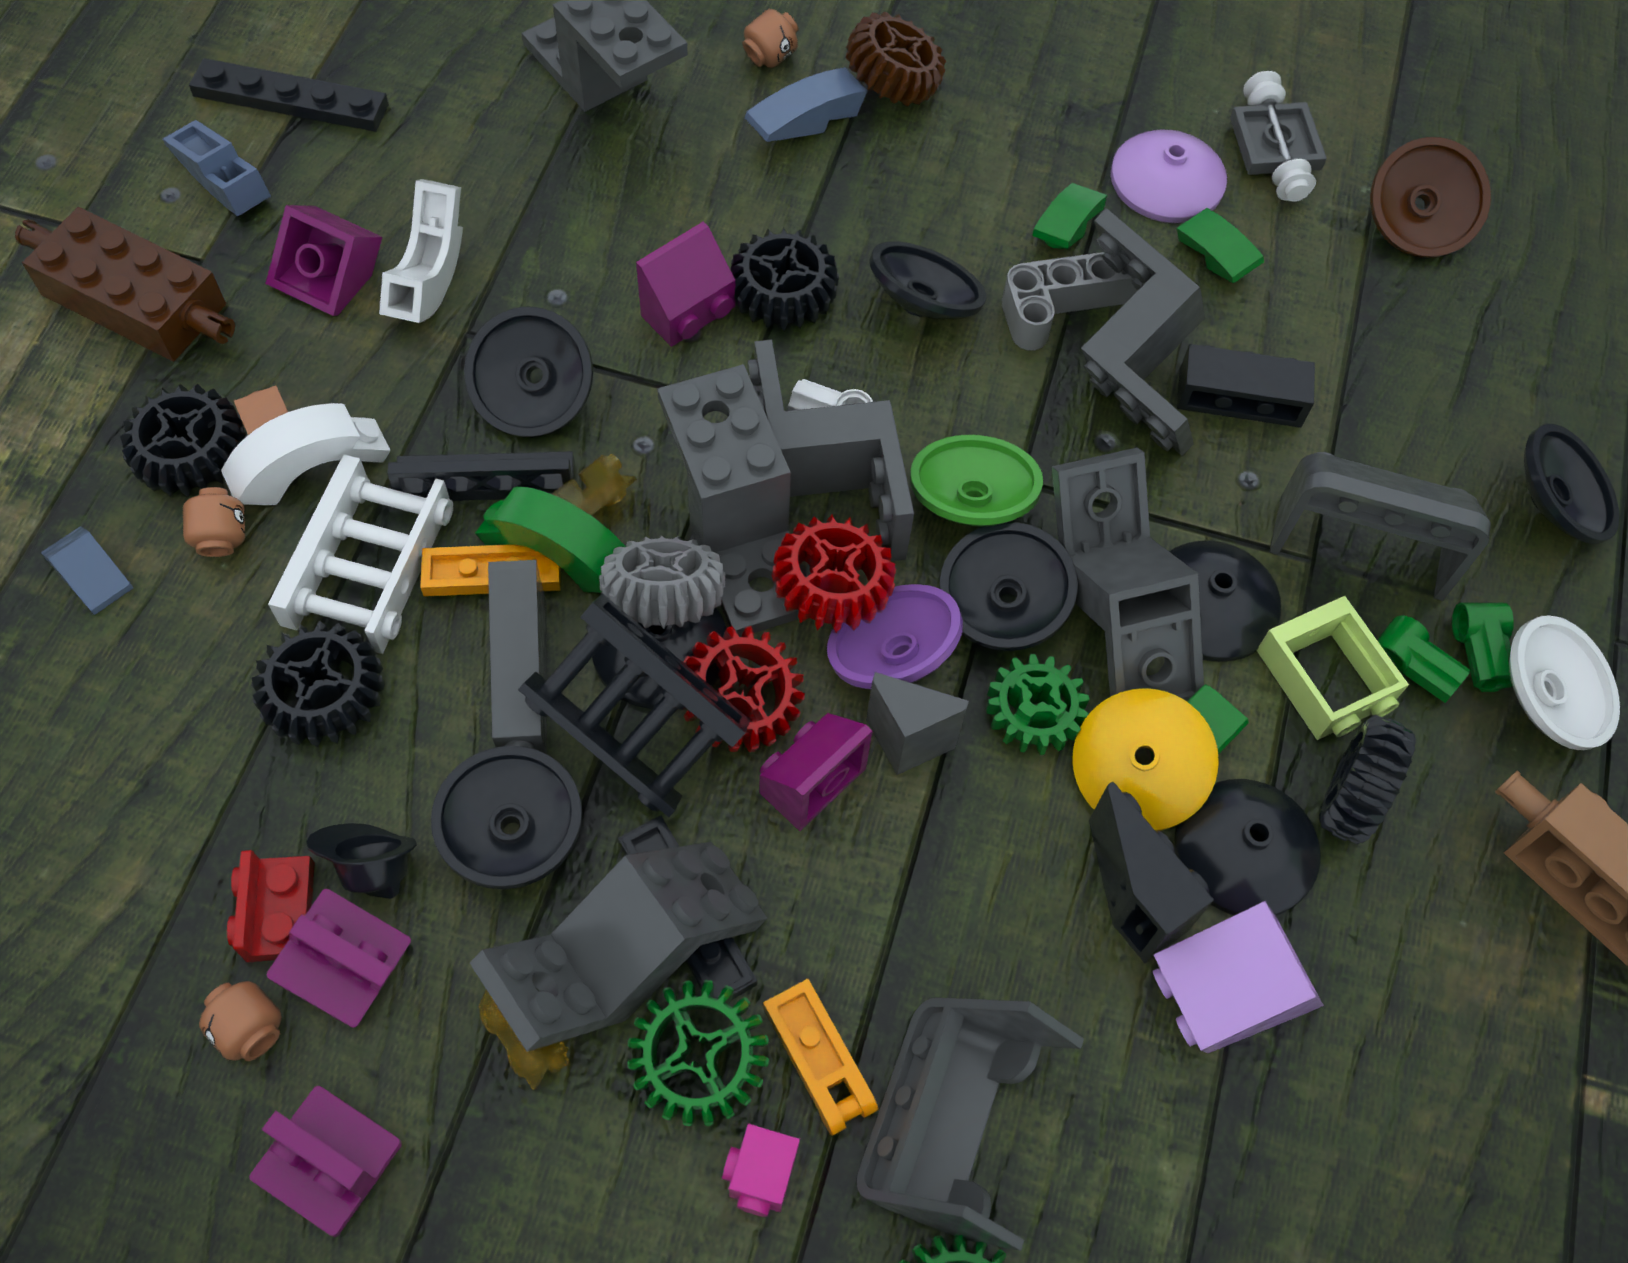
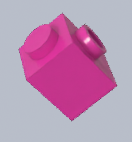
[722,1124,800,1217]

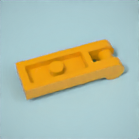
[763,979,878,1136]

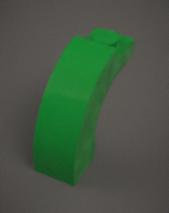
[475,487,626,592]

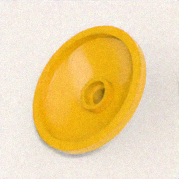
[1073,688,1219,831]

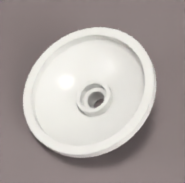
[1509,615,1620,750]

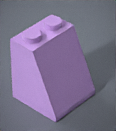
[1153,901,1324,1053]

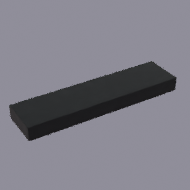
[618,815,757,1000]

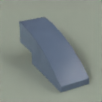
[744,67,868,142]
[163,120,271,217]

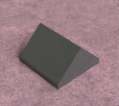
[866,672,969,775]

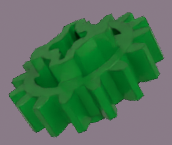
[986,654,1089,755]

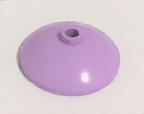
[1111,130,1227,223]

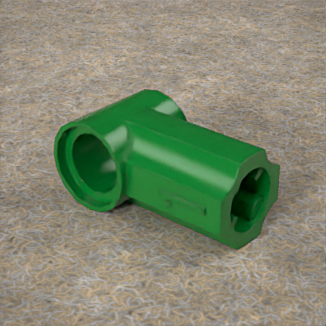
[1451,602,1514,692]
[1377,615,1471,703]

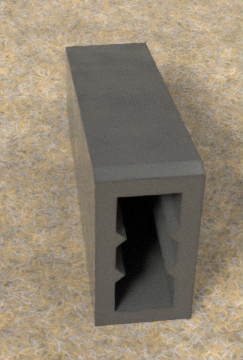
[488,560,547,754]

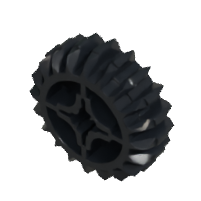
[731,227,839,331]
[120,384,247,497]
[251,621,385,747]
[1319,715,1416,844]

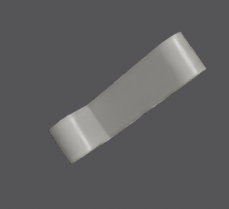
[1002,252,1137,350]

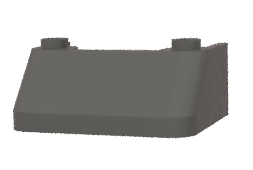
[1269,452,1491,601]
[857,997,1084,1251]

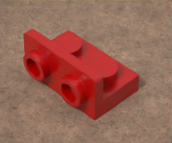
[227,850,315,962]

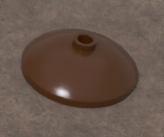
[1370,137,1491,258]

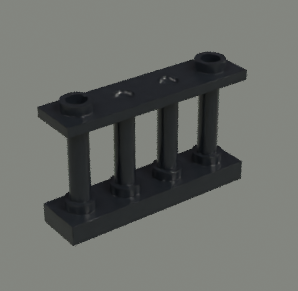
[518,593,751,817]

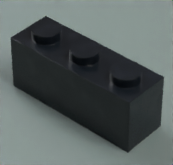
[1177,344,1315,428]

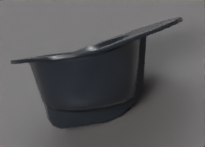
[306,823,417,899]

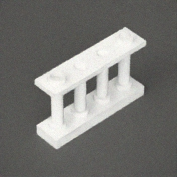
[268,454,453,654]

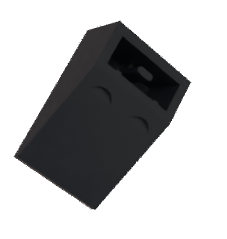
[1089,782,1214,963]

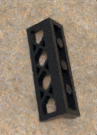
[387,451,574,501]

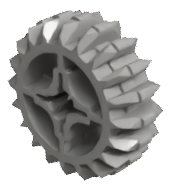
[599,535,725,629]

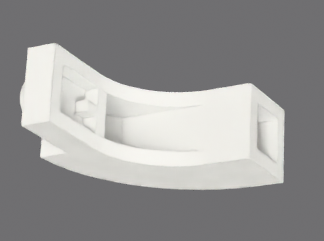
[379,179,463,323]
[221,403,391,505]

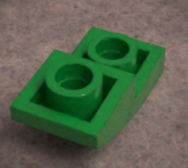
[1032,183,1107,249]
[1176,208,1264,283]

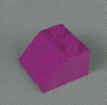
[265,205,383,316]
[636,221,735,347]
[759,713,872,831]

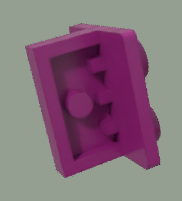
[267,889,411,1028]
[249,1086,402,1237]

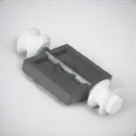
[1230,71,1327,202]

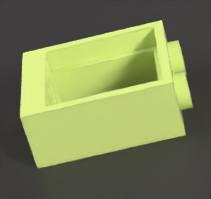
[1257,596,1409,740]

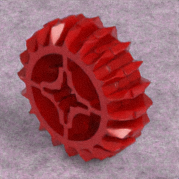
[772,514,896,633]
[683,625,805,752]

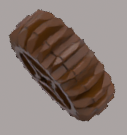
[845,12,946,106]

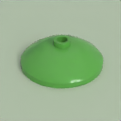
[910,435,1043,527]

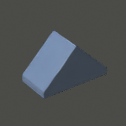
[41,526,133,615]

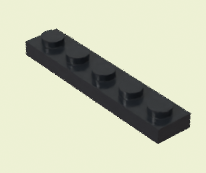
[189,58,389,132]

